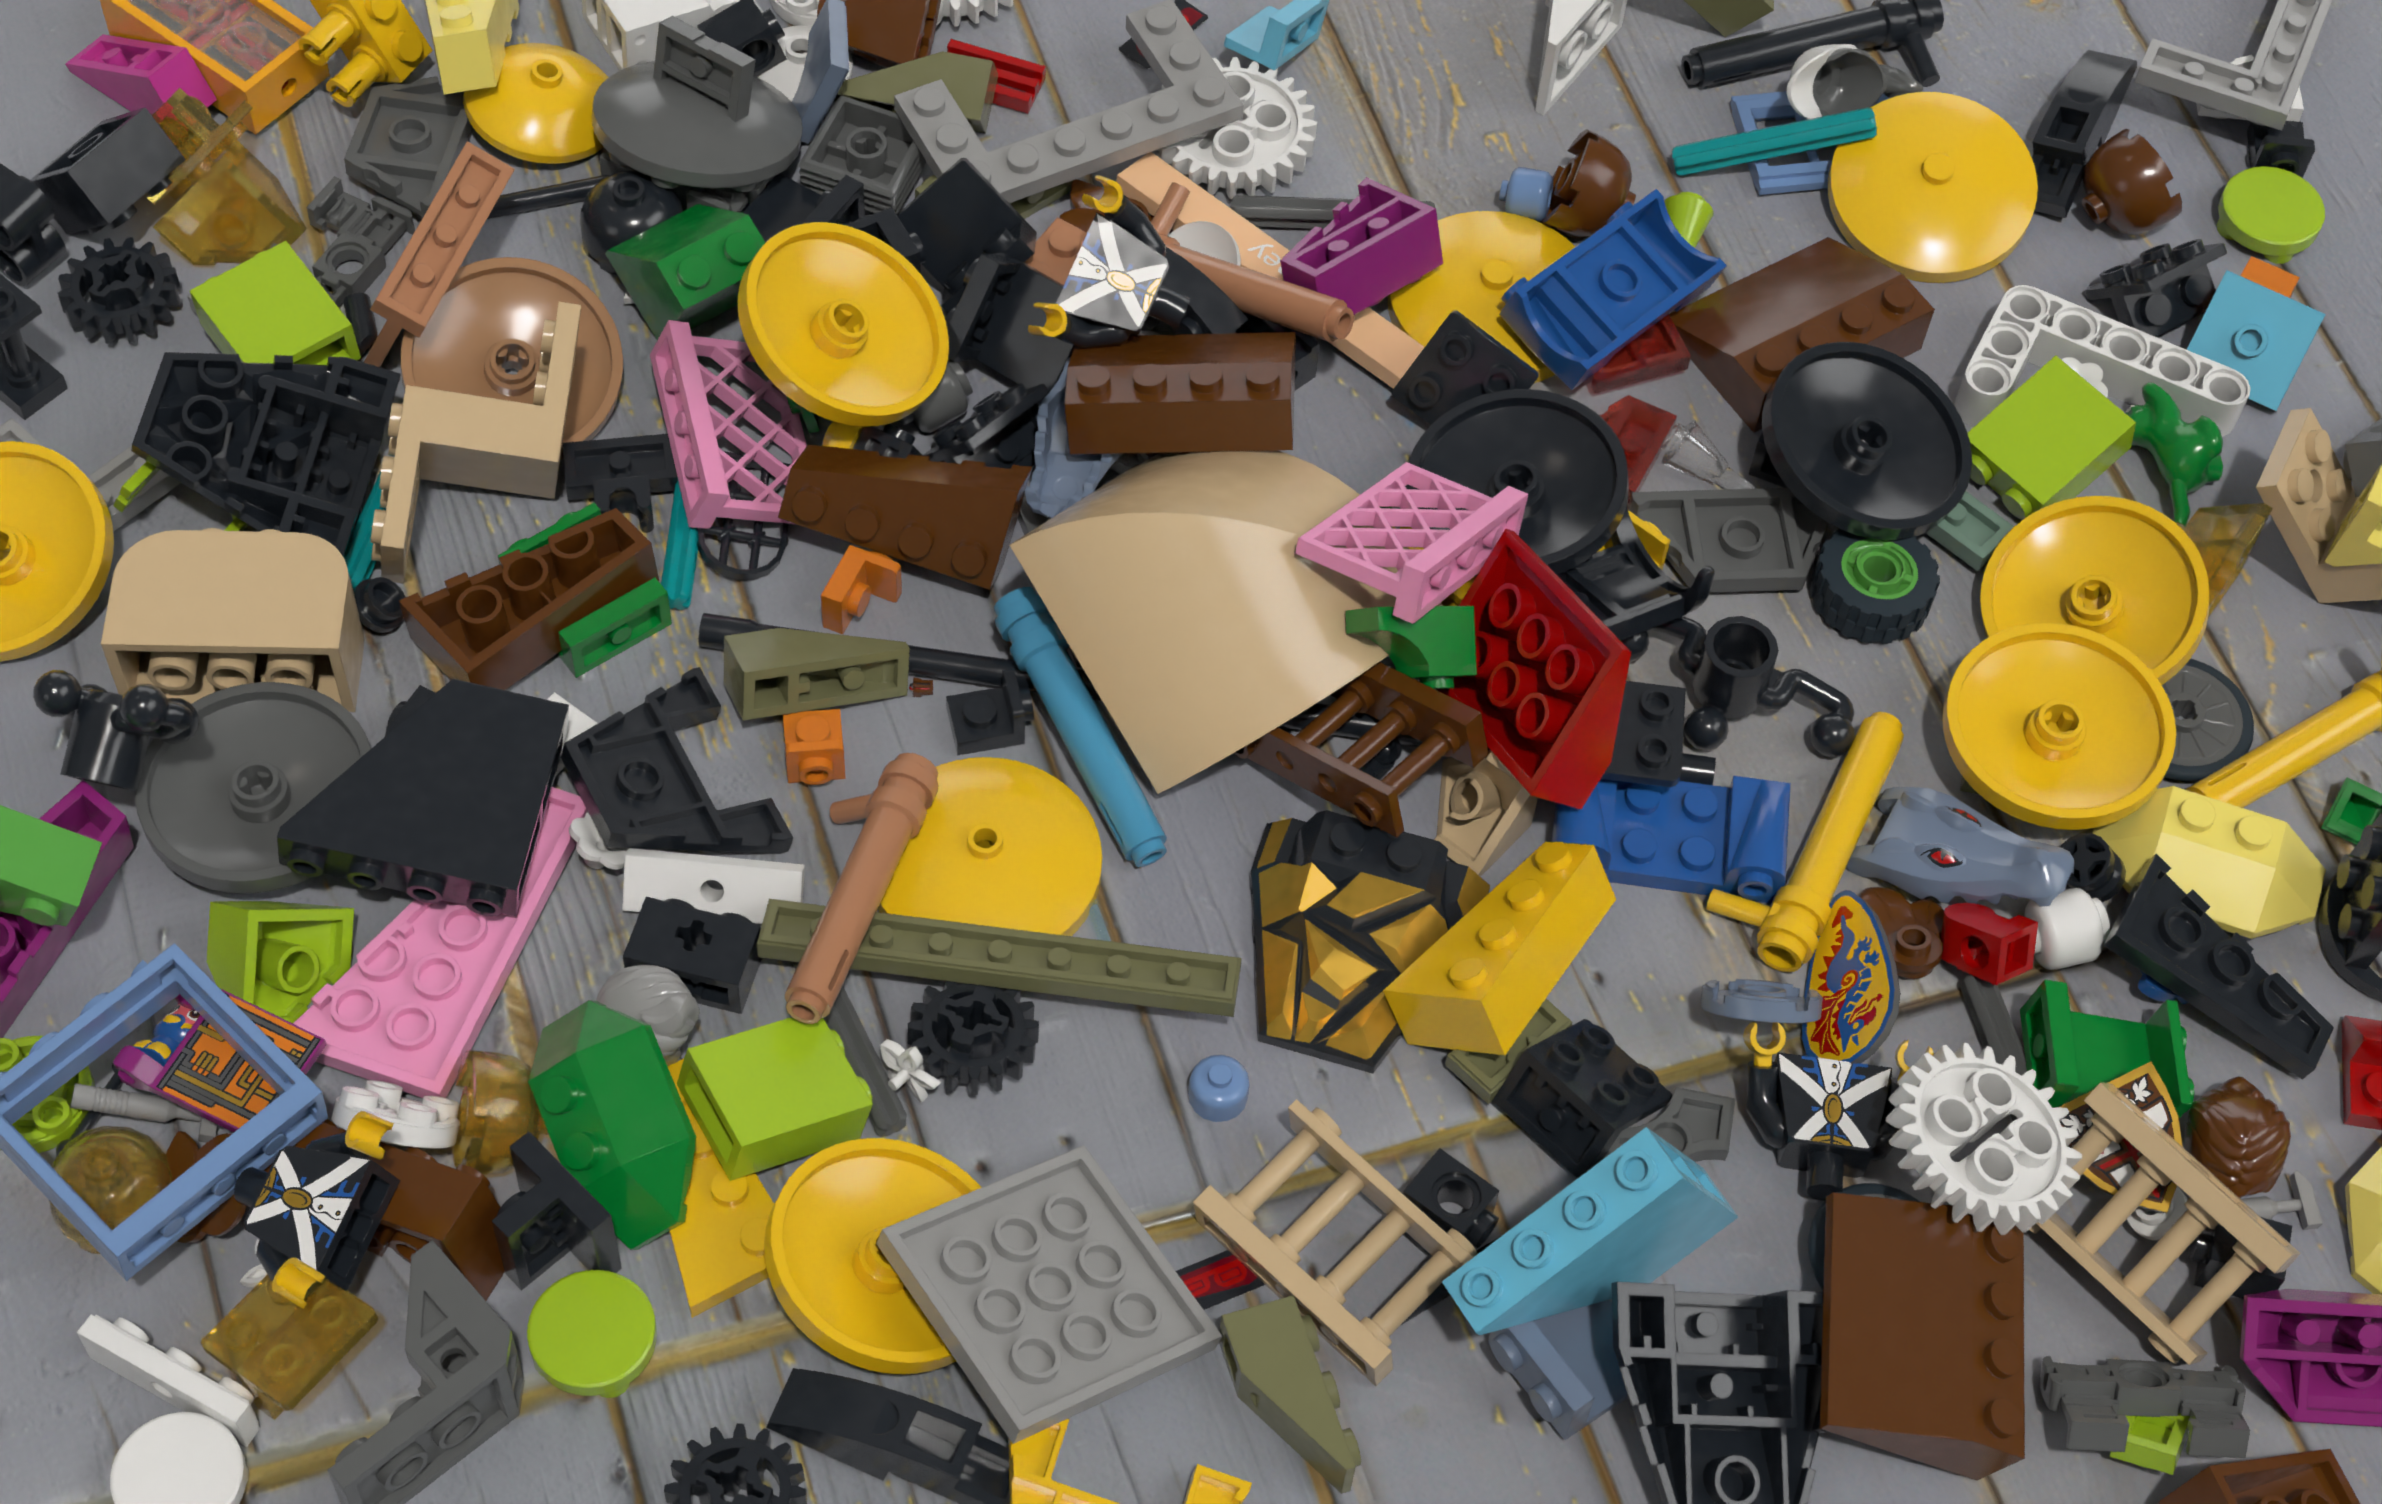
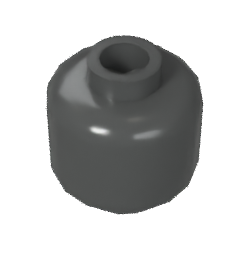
[899,358,973,433]

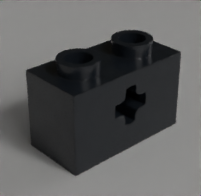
[623,896,762,1014]

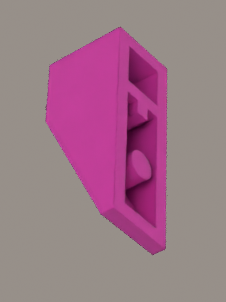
[65,34,217,130]

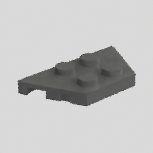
[344,76,472,217]
[1629,488,1829,592]

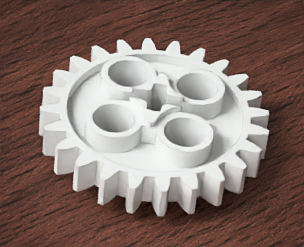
[1157,57,1317,199]
[1886,1043,2082,1235]

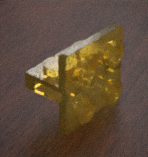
[147,88,253,206]
[201,1275,379,1420]

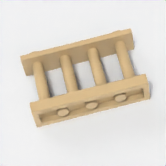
[2029,1082,2301,1365]
[1193,1099,1478,1386]

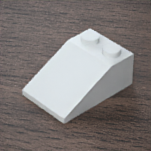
[1535,0,1627,116]

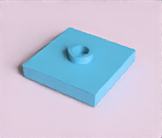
[2187,270,2326,411]

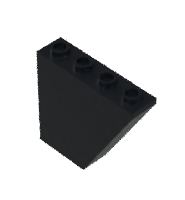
[277,679,569,916]

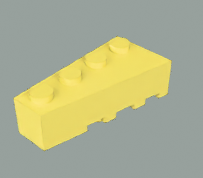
[424,0,520,95]

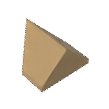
[1434,750,1538,877]

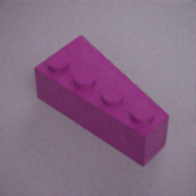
[0,780,134,1038]

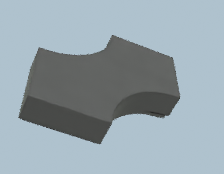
[1603,1087,1736,1162]

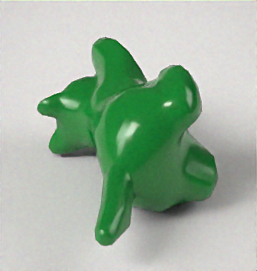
[2125,382,2223,529]

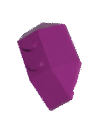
[2240,1289,2382,1427]

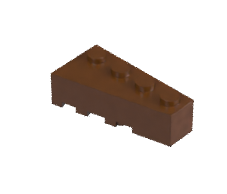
[778,445,1032,590]
[398,508,659,690]
[263,1118,505,1301]

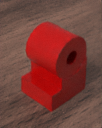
[1941,903,2038,985]

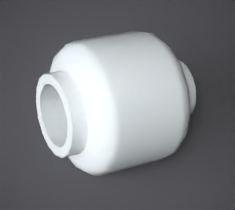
[2024,888,2110,970]

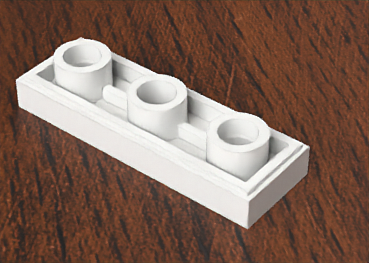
[622,848,805,924]
[77,1314,260,1447]

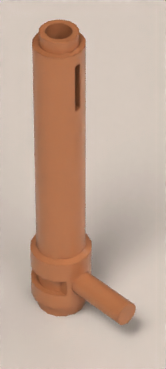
[1151,182,1354,342]
[785,753,939,1024]

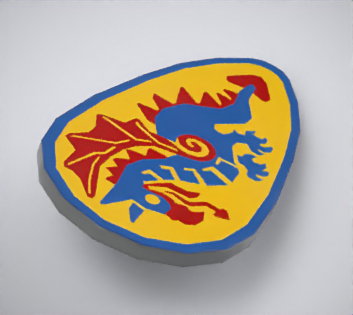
[1802,890,1901,1064]

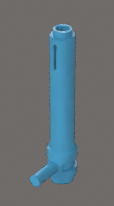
[994,587,1167,867]

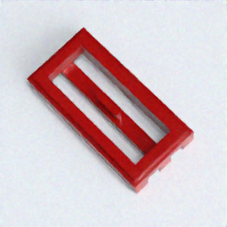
[947,39,1046,114]

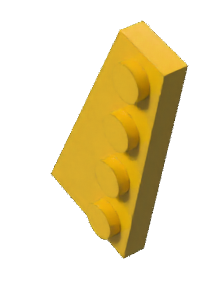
[668,1058,774,1318]

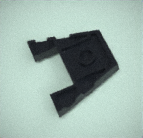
[560,667,793,854]

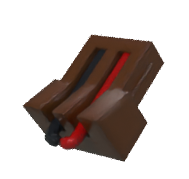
[909,677,933,697]

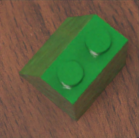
[605,204,765,340]

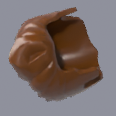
[2183,1076,2291,1198]

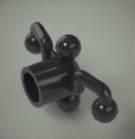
[1620,616,1855,757]
[33,670,199,791]

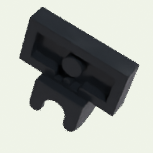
[562,434,678,533]

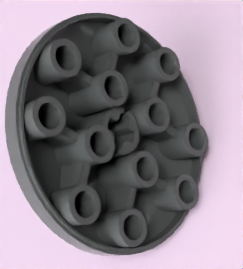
[592,16,803,192]

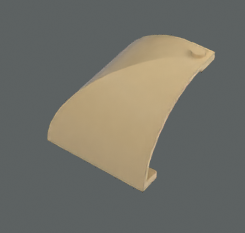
[1010,451,1443,794]

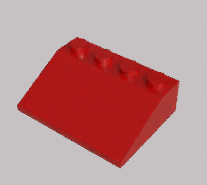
[1437,529,1631,809]

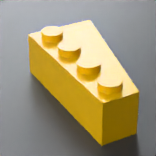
[1383,842,1616,1055]

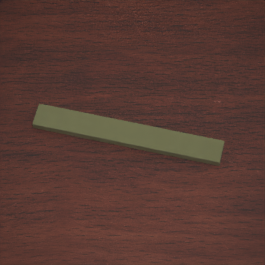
[757,899,1242,1017]

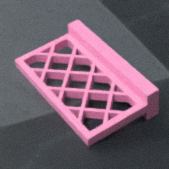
[650,320,807,529]
[1295,462,1528,624]

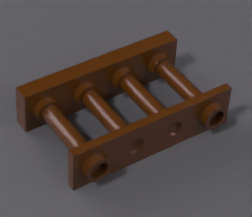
[1233,662,1489,838]

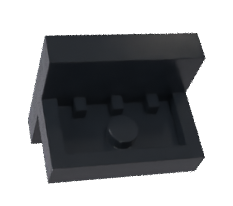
[492,1132,622,1291]

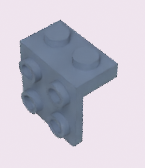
[1488,1300,1629,1440]

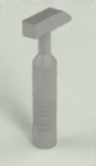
[70,1083,217,1142]
[2241,1170,2323,1230]

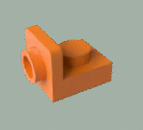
[821,545,902,634]
[783,709,846,785]

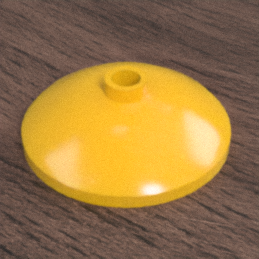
[463,43,609,164]

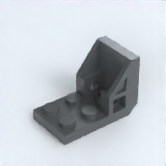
[328,1240,525,1504]

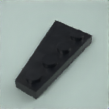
[2104,854,2334,1080]

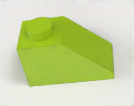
[206,901,354,1023]

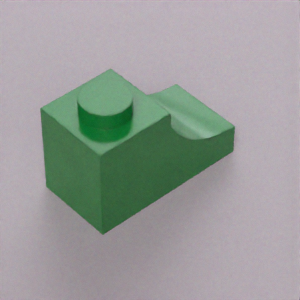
[1345,606,1477,689]

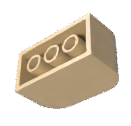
[101,528,364,712]

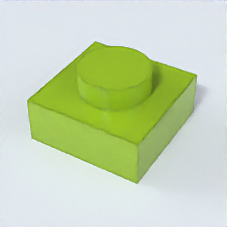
[2110,1413,2191,1475]

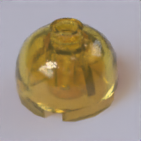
[452,1050,549,1175]
[48,1126,173,1254]

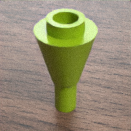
[1664,192,1714,248]

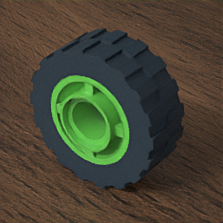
[1810,528,1940,644]

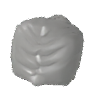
[596,965,700,1066]

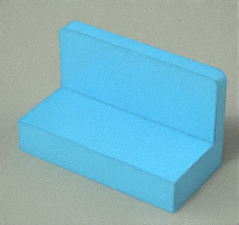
[1224,0,1329,70]

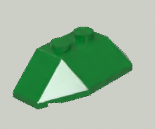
[528,1000,696,1250]

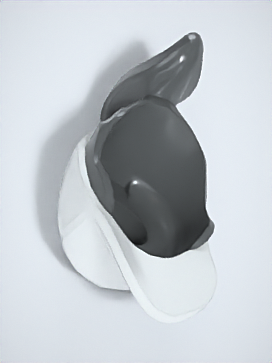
[1786,44,1923,119]

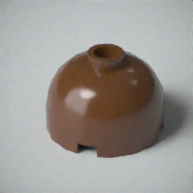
[1541,129,1636,238]
[2082,129,2182,235]

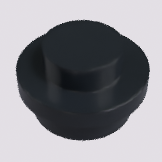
[353,577,406,633]

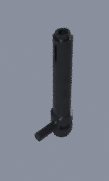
[1681,0,1944,88]

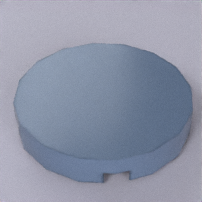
[1701,979,1823,1023]

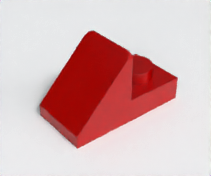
[2342,1015,2382,1130]

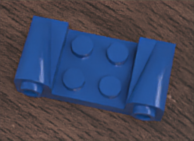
[1499,189,1727,391]
[1551,776,1791,904]

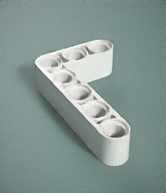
[1954,285,2251,437]

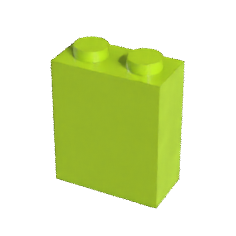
[189,241,361,365]
[1967,355,2136,520]
[677,1017,873,1181]

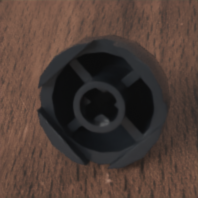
[580,170,683,275]

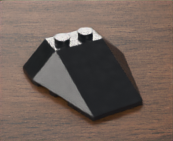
[1611,1282,1826,1504]

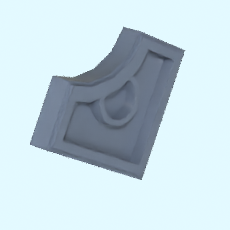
[792,0,849,144]

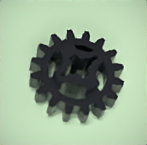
[57,237,181,344]
[907,981,1039,1095]
[664,1423,807,1504]

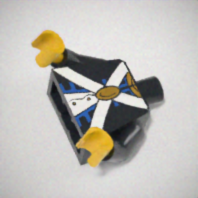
[1028,175,1191,349]
[1743,1022,1934,1201]
[234,1111,400,1309]

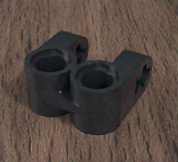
[0,163,66,286]

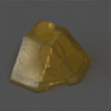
[153,140,307,265]
[2176,503,2273,619]

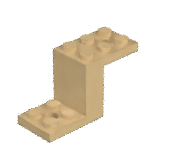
[371,302,581,584]
[2256,408,2382,603]

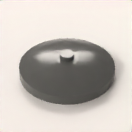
[135,682,371,893]

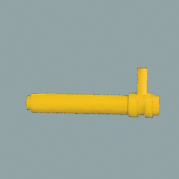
[2186,656,2382,808]
[1706,712,1904,972]

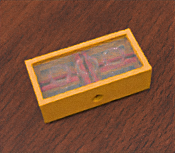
[100,0,330,135]

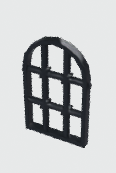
[697,451,791,580]

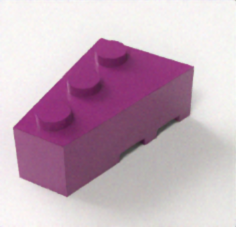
[1280,177,1443,315]

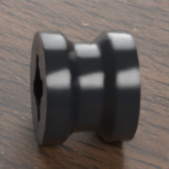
[2060,833,2126,902]

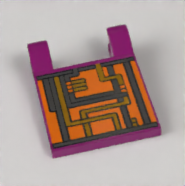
[113,988,327,1132]

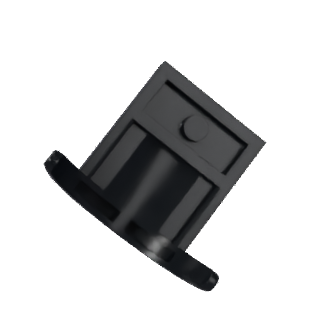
[1557,506,1715,640]
[2318,813,2382,1001]

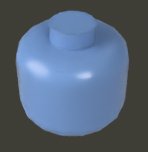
[1499,167,1553,222]
[1188,1055,1250,1122]

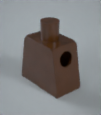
[817,0,941,68]

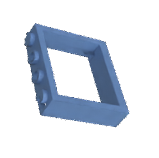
[0,943,328,1281]

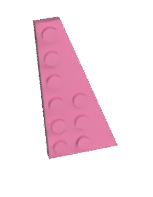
[293,787,588,1098]

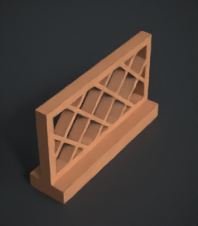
[364,141,515,367]

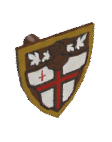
[2060,1062,2183,1214]

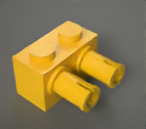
[298,0,433,107]

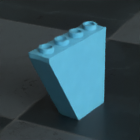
[1442,1127,1738,1335]

